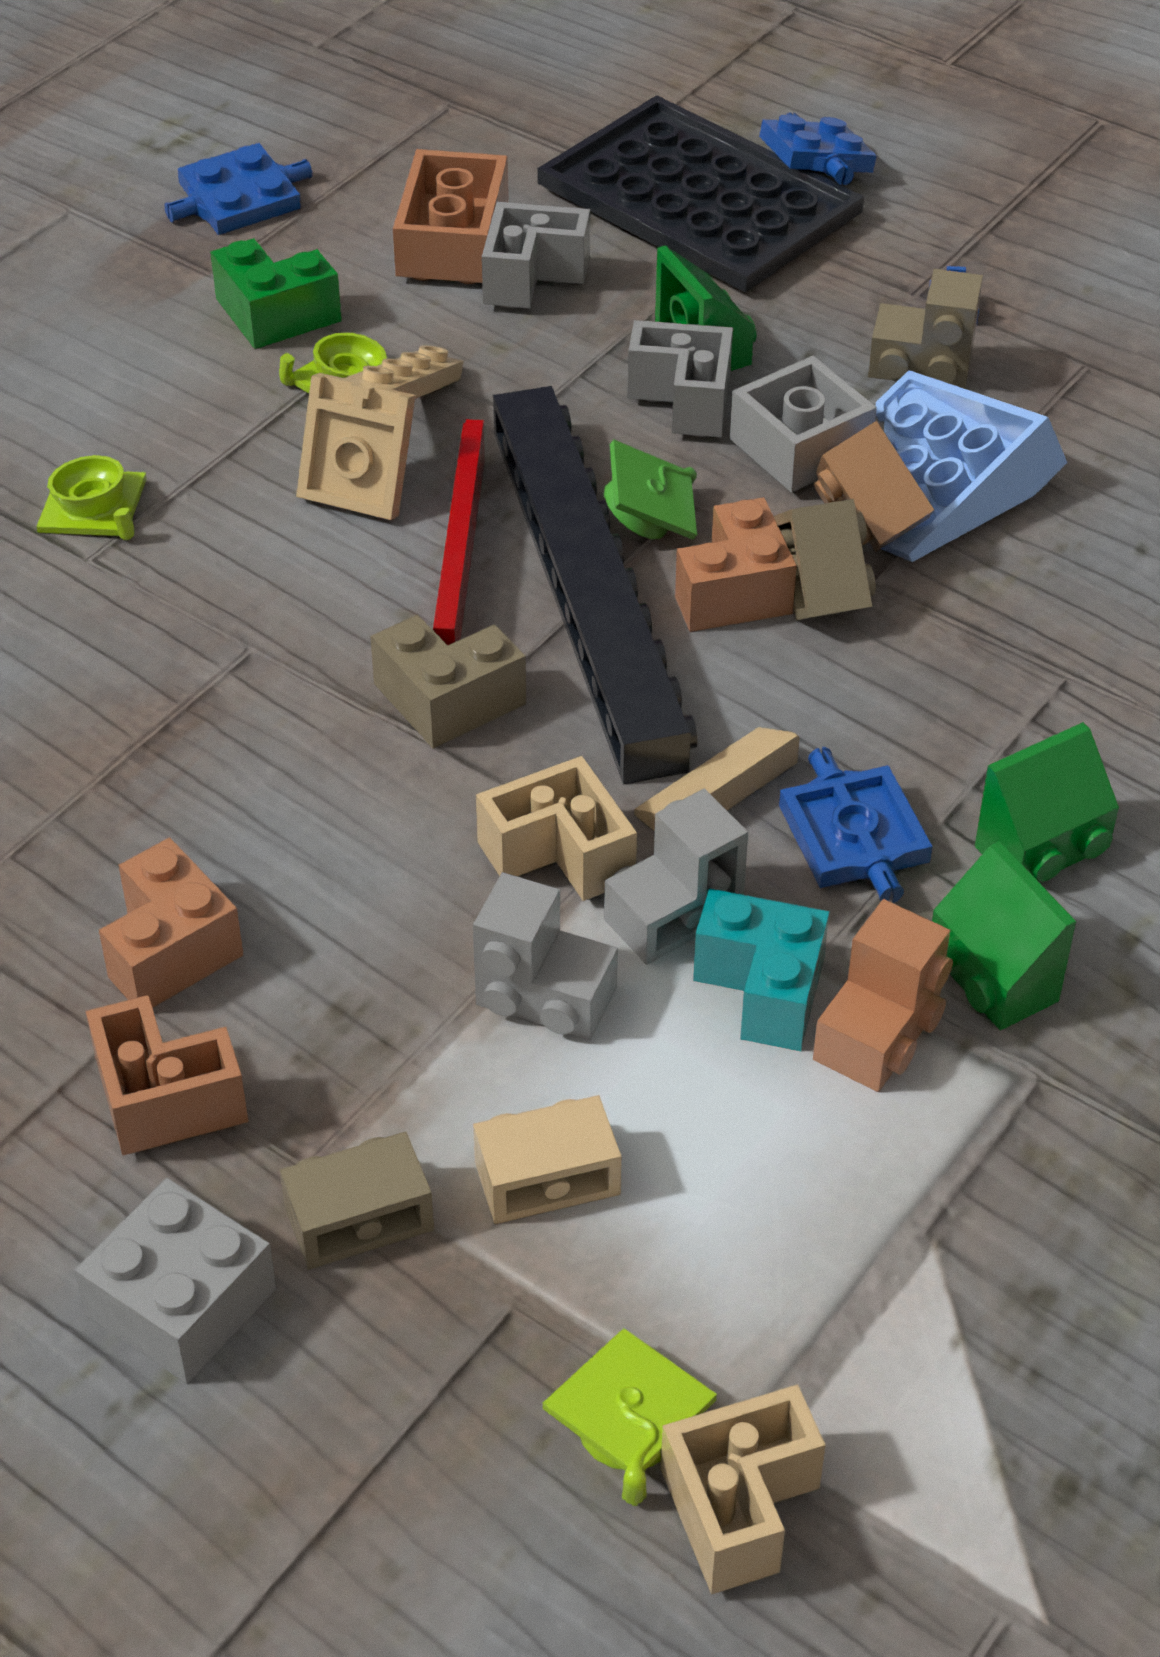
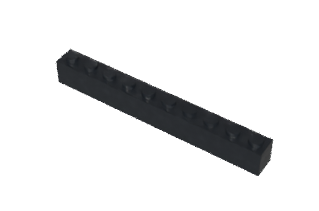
[493,386,698,785]

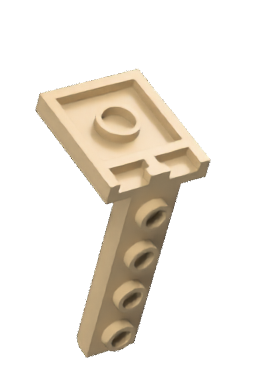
[296,345,464,520]

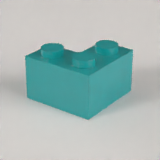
[693,888,830,1052]

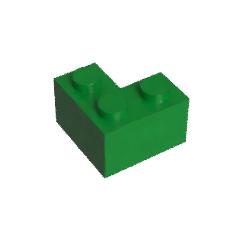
[210,238,342,349]

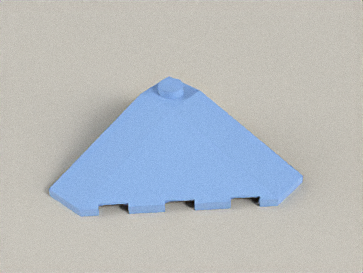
[876,370,1068,562]

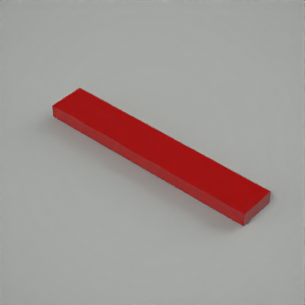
[433,419,485,646]

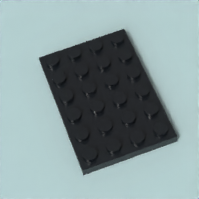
[537,95,864,293]

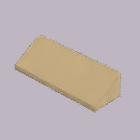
[634,727,800,831]

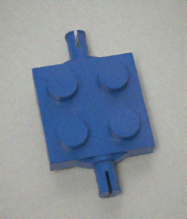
[759,112,877,185]
[164,143,313,235]
[779,747,933,903]

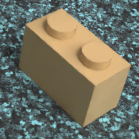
[473,1095,622,1225]

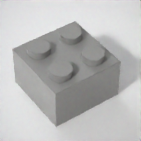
[730,355,877,493]
[74,1177,277,1384]

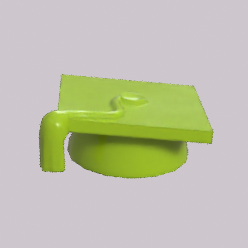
[279,333,387,393]
[36,455,147,541]
[542,1328,717,1506]

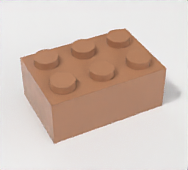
[393,149,509,284]

